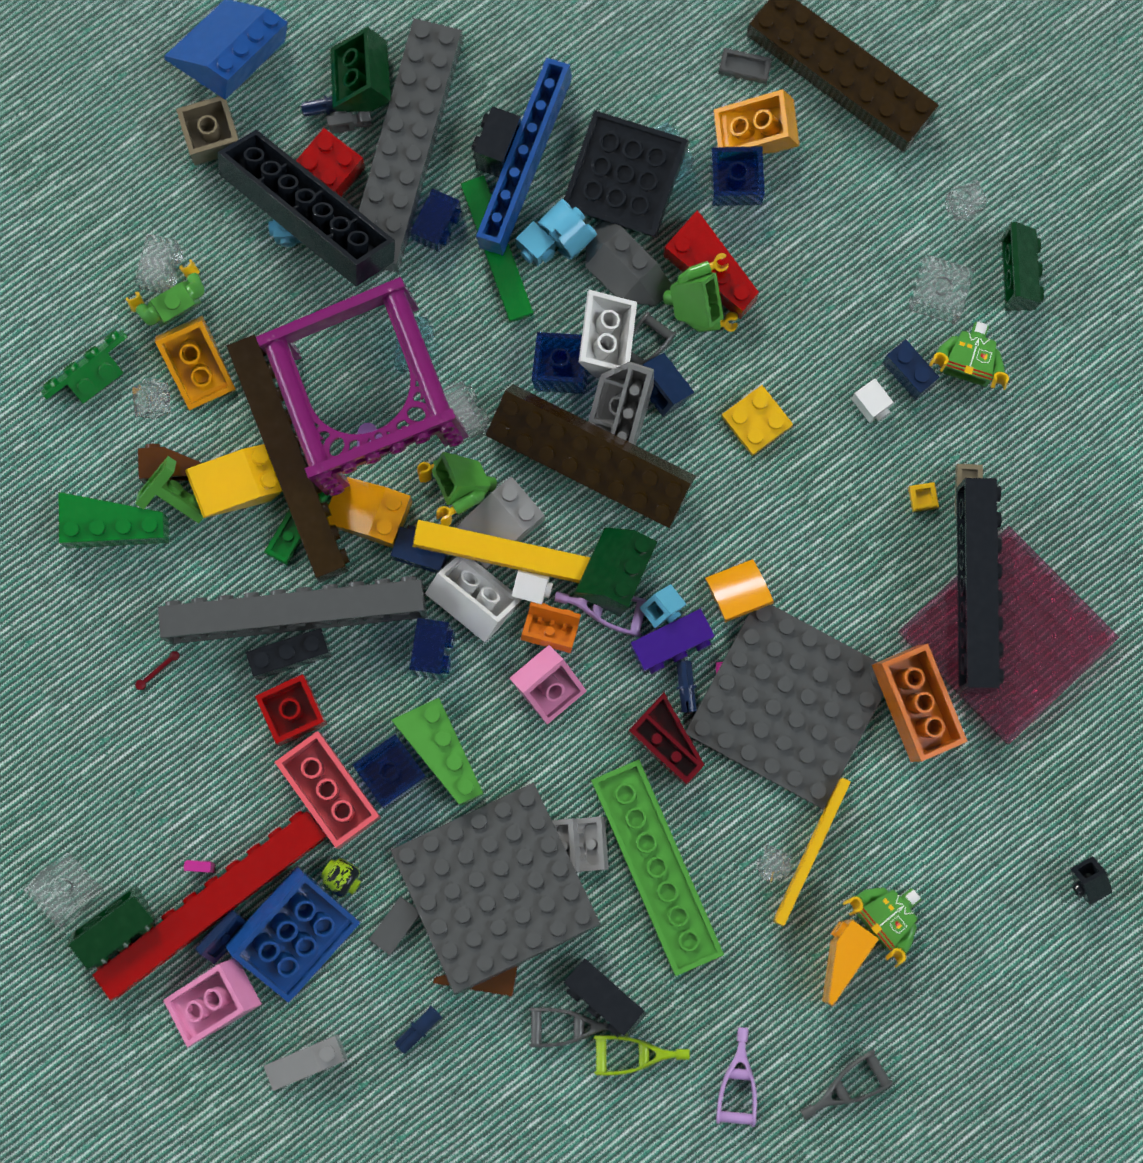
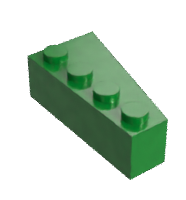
[58,492,169,548]

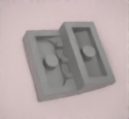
[552,817,609,872]

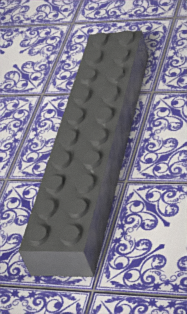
[359,18,463,273]
[158,576,427,644]

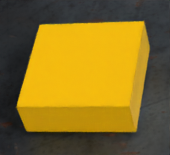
[908,482,939,513]

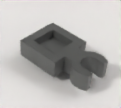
[327,111,372,134]

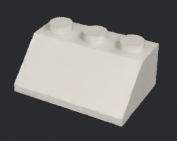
[579,290,637,378]
[425,557,522,642]

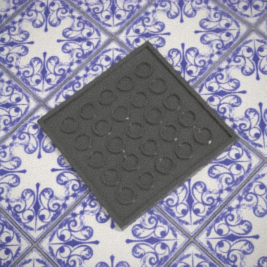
[686,604,883,809]
[391,782,601,995]

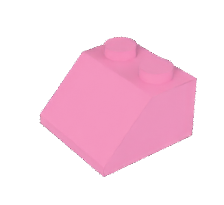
[509,645,587,725]

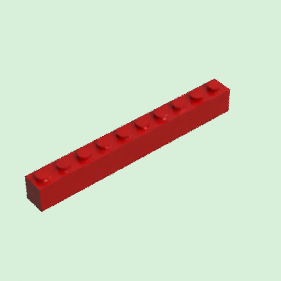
[92,810,328,1001]

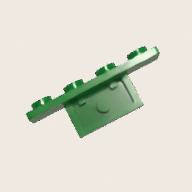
[41,330,128,404]

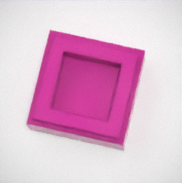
[184,860,215,873]

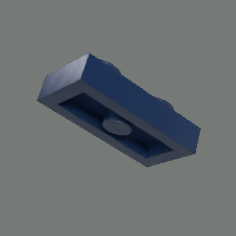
[195,909,247,964]

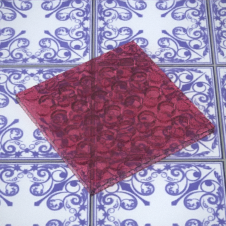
[898,526,1120,745]

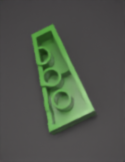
[391,698,484,806]

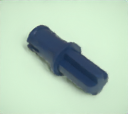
[301,95,336,117]
[676,660,697,713]
[395,1006,443,1054]

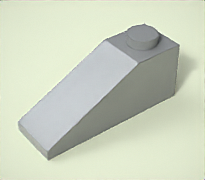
[264,1034,348,1091]

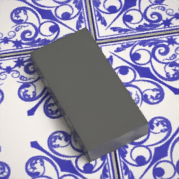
[718,48,772,84]
[369,896,419,955]

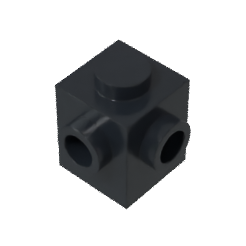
[1070,856,1113,905]

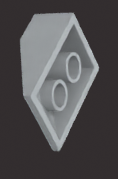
[455,476,545,569]

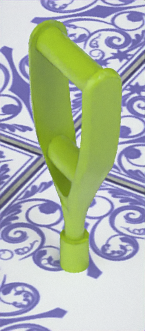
[594,1035,690,1076]

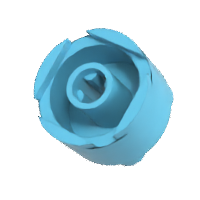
[537,199,597,260]

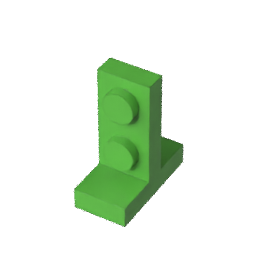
[135,456,203,524]

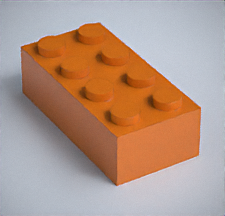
[871,644,968,762]

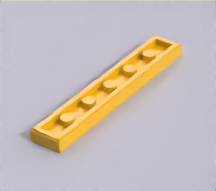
[773,778,851,926]

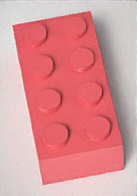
[275,731,382,849]

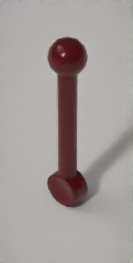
[135,651,180,690]

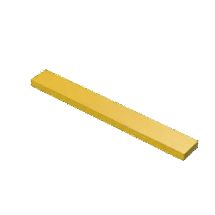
[412,520,590,583]

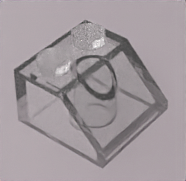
[23,852,104,928]

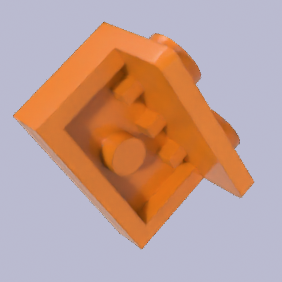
[521,602,581,653]

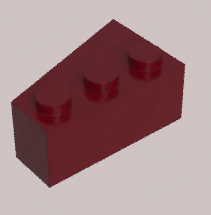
[628,692,705,786]

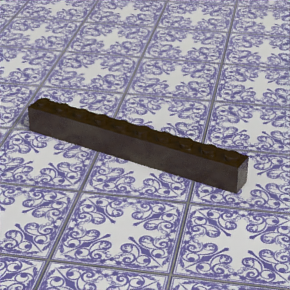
[226,334,350,583]

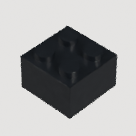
[471,106,521,177]

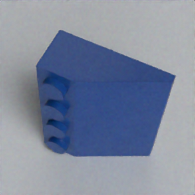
[164,0,288,100]
[225,866,361,1003]

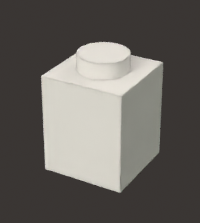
[851,378,894,423]
[512,570,553,604]

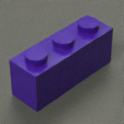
[630,608,715,674]

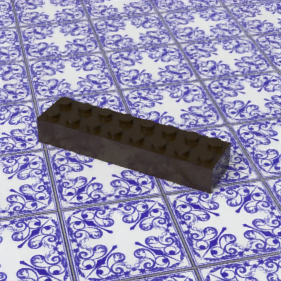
[746,0,939,153]
[485,384,696,528]

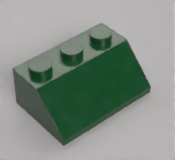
[330,26,391,112]
[1001,222,1044,311]
[574,527,657,617]
[68,885,155,970]

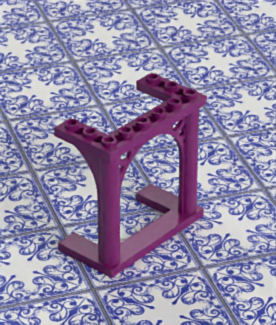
[256,277,469,496]

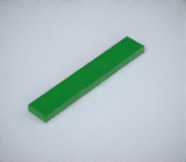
[460,175,534,323]

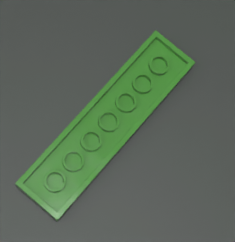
[591,760,724,976]

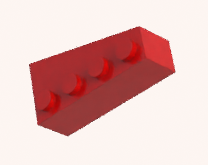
[663,210,759,319]

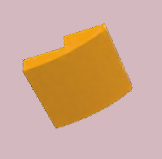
[705,559,774,622]

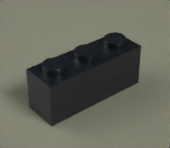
[246,628,332,680]
[564,958,648,1038]

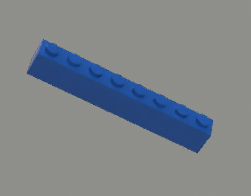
[476,57,572,255]

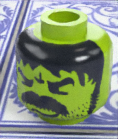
[320,858,361,898]

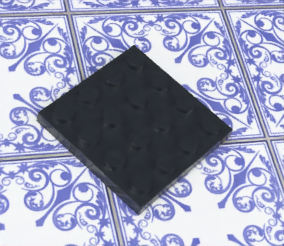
[564,110,690,238]

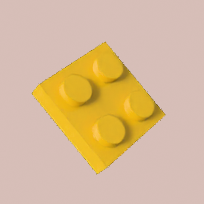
[721,385,793,456]

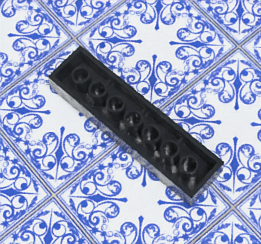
[218,129,395,287]
[956,478,1004,694]

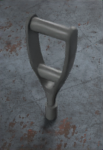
[630,312,676,365]
[529,1007,612,1048]
[800,1049,893,1120]

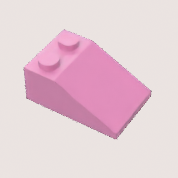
[163,959,262,1047]

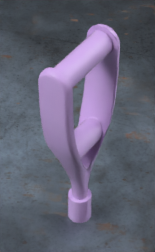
[554,591,647,637]
[716,1027,757,1127]

